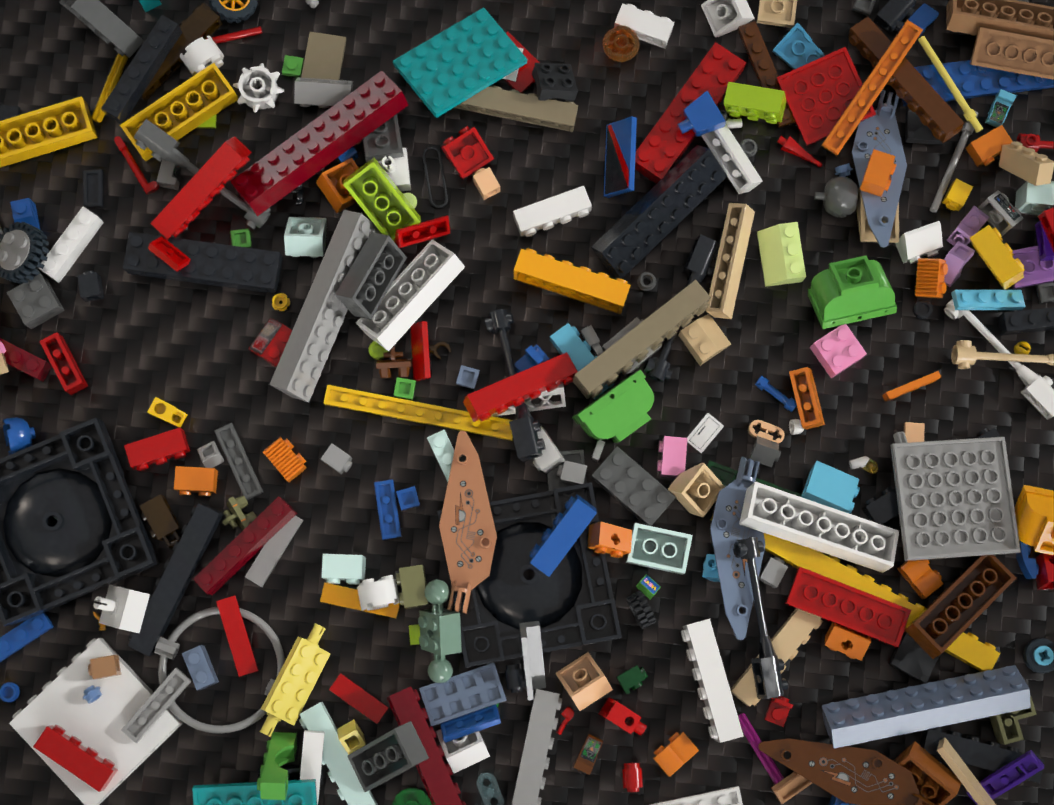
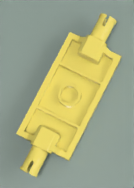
[259,623,330,737]

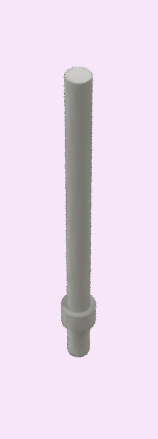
[930,111,979,213]

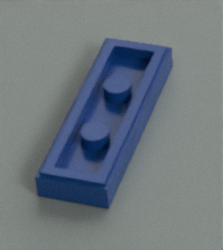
[374,479,402,540]
[440,704,501,743]

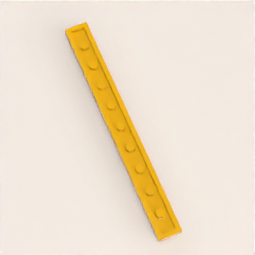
[324,385,513,441]

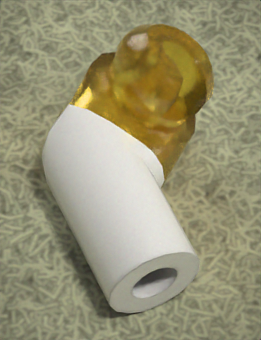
[849,456,878,474]

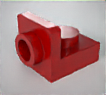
[764,696,793,727]

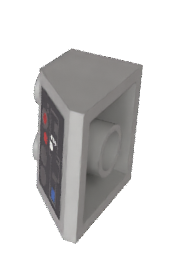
[978,190,1023,236]

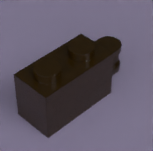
[140,494,182,550]

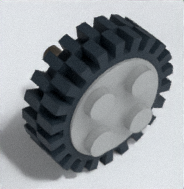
[0,222,49,284]

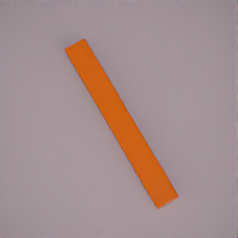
[821,20,923,156]

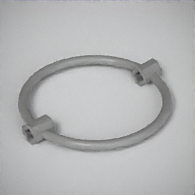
[154,607,285,734]

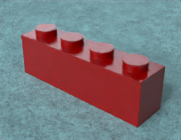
[33,724,118,792]

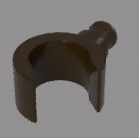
[429,342,451,360]

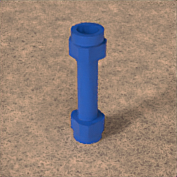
[755,376,797,412]

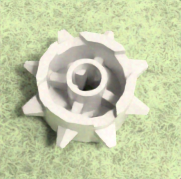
[233,63,284,113]

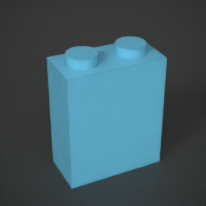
[801,461,860,514]

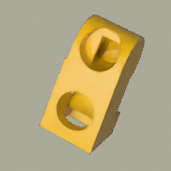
[147,397,188,428]

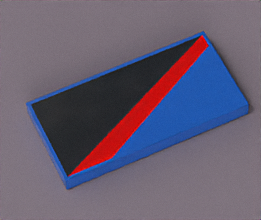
[604,116,637,198]

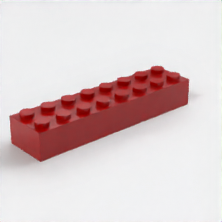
[635,42,746,184]

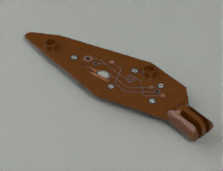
[758,738,936,805]

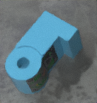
[985,89,1017,128]

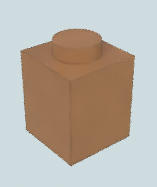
[88,655,121,679]

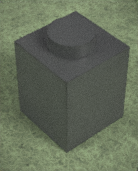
[750,436,781,467]

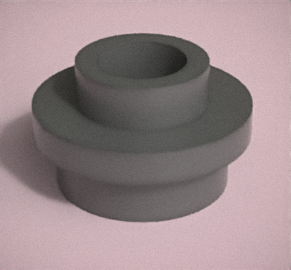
[637,272,656,291]

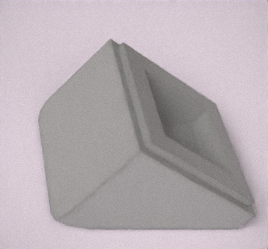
[197,441,224,468]

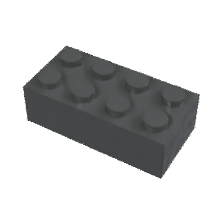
[335,232,407,320]
[591,446,676,526]
[347,721,429,792]

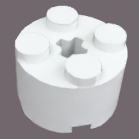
[180,36,224,76]
[357,575,400,611]

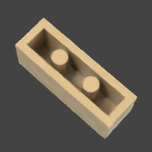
[999,142,1054,186]

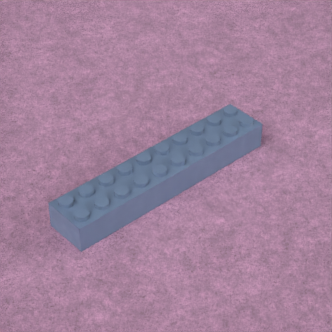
[822,665,1031,749]

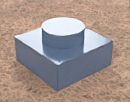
[456,365,480,390]

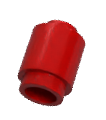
[622,763,643,792]

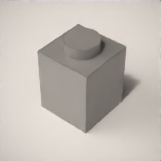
[321,443,353,474]
[557,460,587,485]
[758,557,788,588]

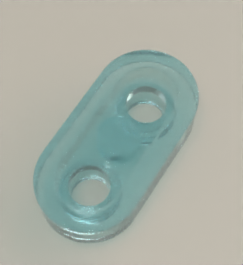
[477,772,504,805]

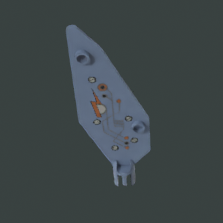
[852,90,907,248]
[710,457,766,640]

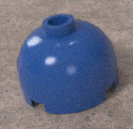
[2,417,36,455]

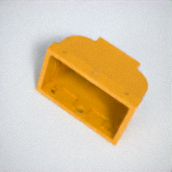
[1014,485,1054,555]

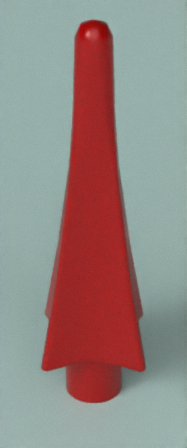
[777,136,822,167]

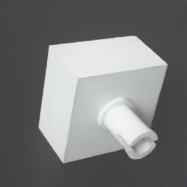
[378,148,411,191]
[93,585,150,633]

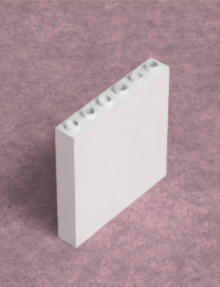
[9,638,183,805]

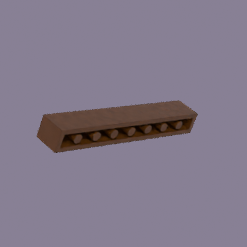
[848,17,964,143]

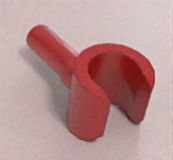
[556,706,574,735]

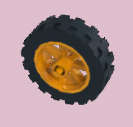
[209,0,258,23]

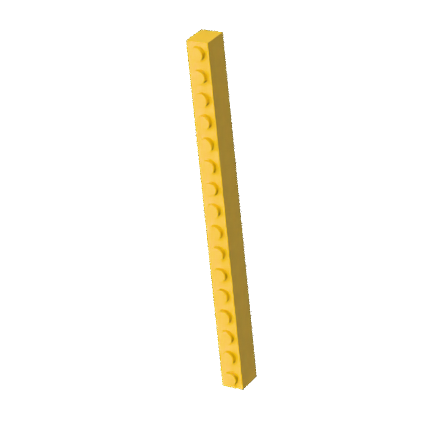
[710,516,1000,672]

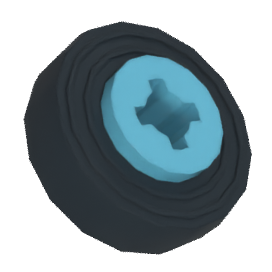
[1023,638,1054,674]

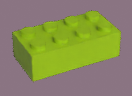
[343,157,421,241]

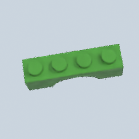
[257,732,297,800]

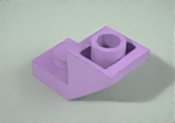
[947,206,989,246]
[944,241,975,287]

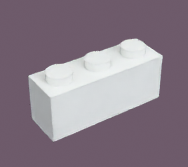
[614,3,674,49]

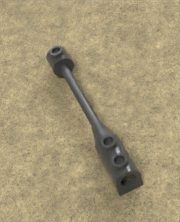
[134,119,271,230]

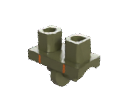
[222,496,257,531]

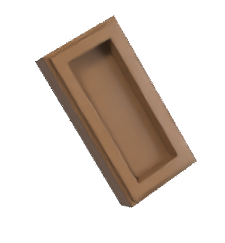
[771,772,812,804]

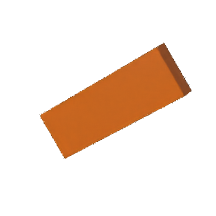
[882,371,941,402]

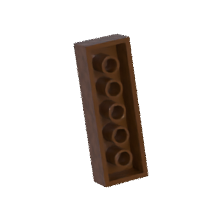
[905,555,1016,659]

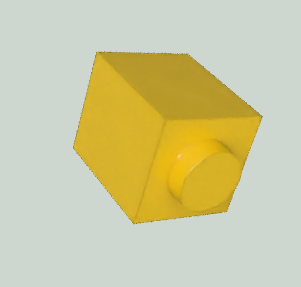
[942,178,973,211]

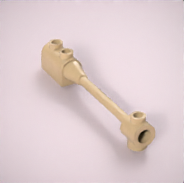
[951,340,1054,369]

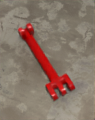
[114,136,159,195]

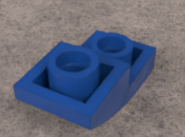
[900,3,939,37]
[1016,540,1039,579]

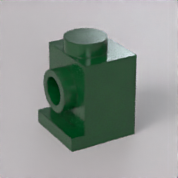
[616,665,648,694]

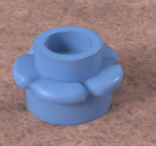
[835,163,853,177]
[83,685,102,704]

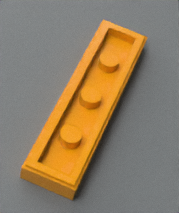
[320,582,400,619]

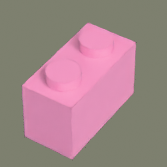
[657,436,687,478]

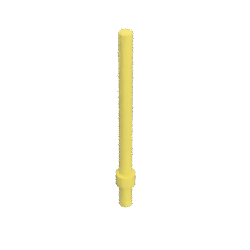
[918,36,983,133]

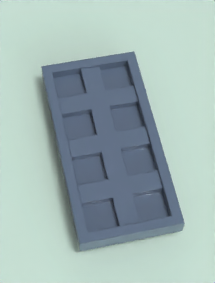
[419,662,507,726]

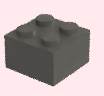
[7,273,65,329]

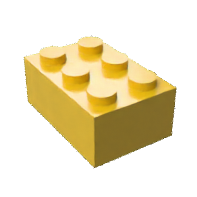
[970,225,1025,290]

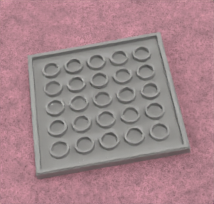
[890,437,1021,561]

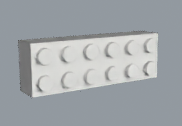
[356,240,465,351]
[681,619,743,743]

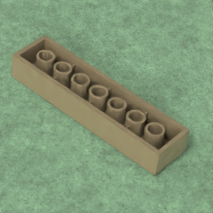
[573,280,711,399]

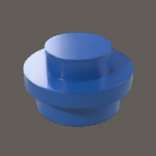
[0,682,20,702]

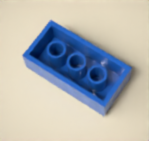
[529,495,597,577]

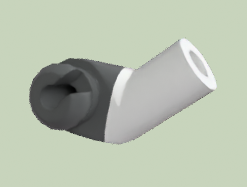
[720,110,742,129]

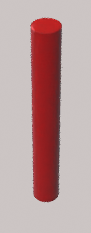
[206,26,262,44]

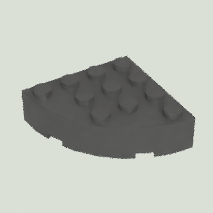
[59,0,144,58]

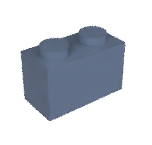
[182,645,219,690]

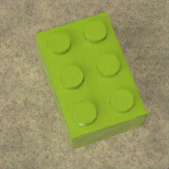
[724,82,786,124]

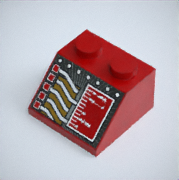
[249,318,292,368]

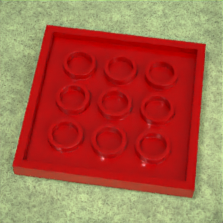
[776,46,876,146]

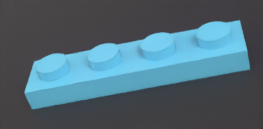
[951,290,1026,310]

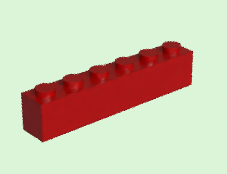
[463,352,578,422]

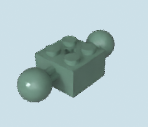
[418,579,462,683]

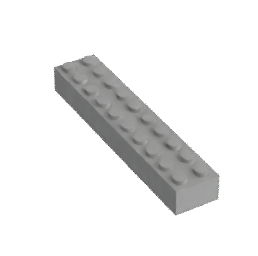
[269,210,380,402]

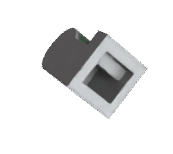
[156,159,181,190]

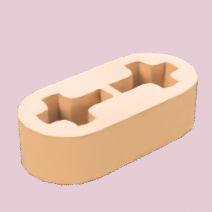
[748,420,785,443]

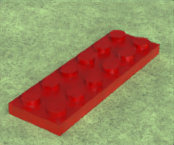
[785,567,911,647]

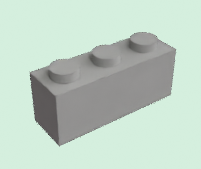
[294,77,353,108]

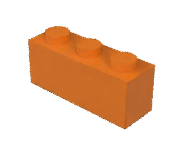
[789,367,825,430]

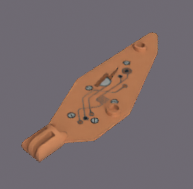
[439,431,497,614]

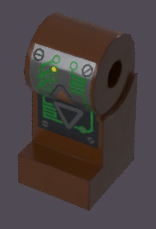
[573,734,603,775]

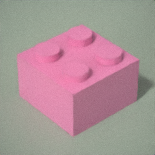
[810,324,867,378]

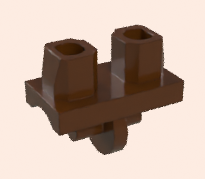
[376,347,412,378]

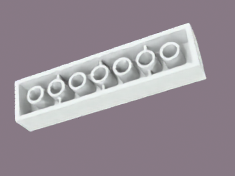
[739,482,899,573]

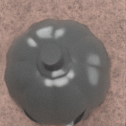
[814,176,858,218]

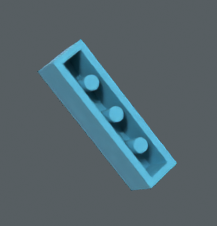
[549,323,614,400]

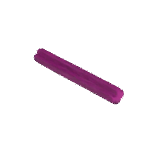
[738,713,784,785]

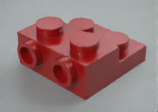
[441,126,494,179]

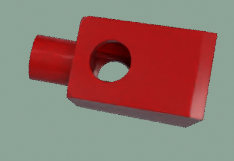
[1035,553,1054,590]
[598,697,647,736]

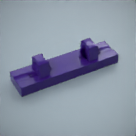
[966,750,1044,805]

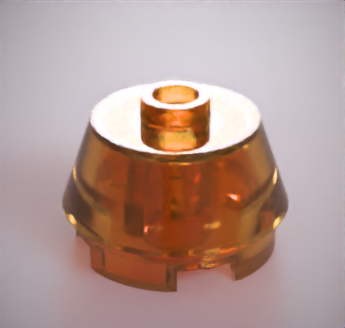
[603,25,640,62]

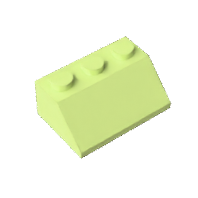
[757,222,806,287]

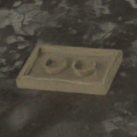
[301,32,347,80]

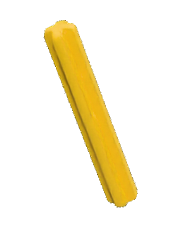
[91,53,128,123]

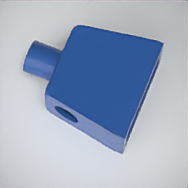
[677,91,726,137]

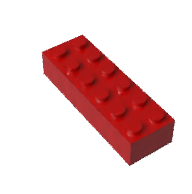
[150,136,252,240]

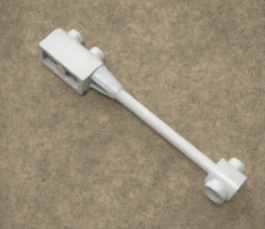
[944,299,1054,420]

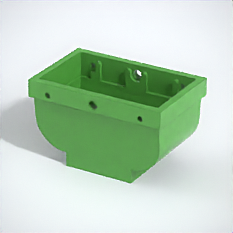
[808,255,897,329]
[572,369,654,443]

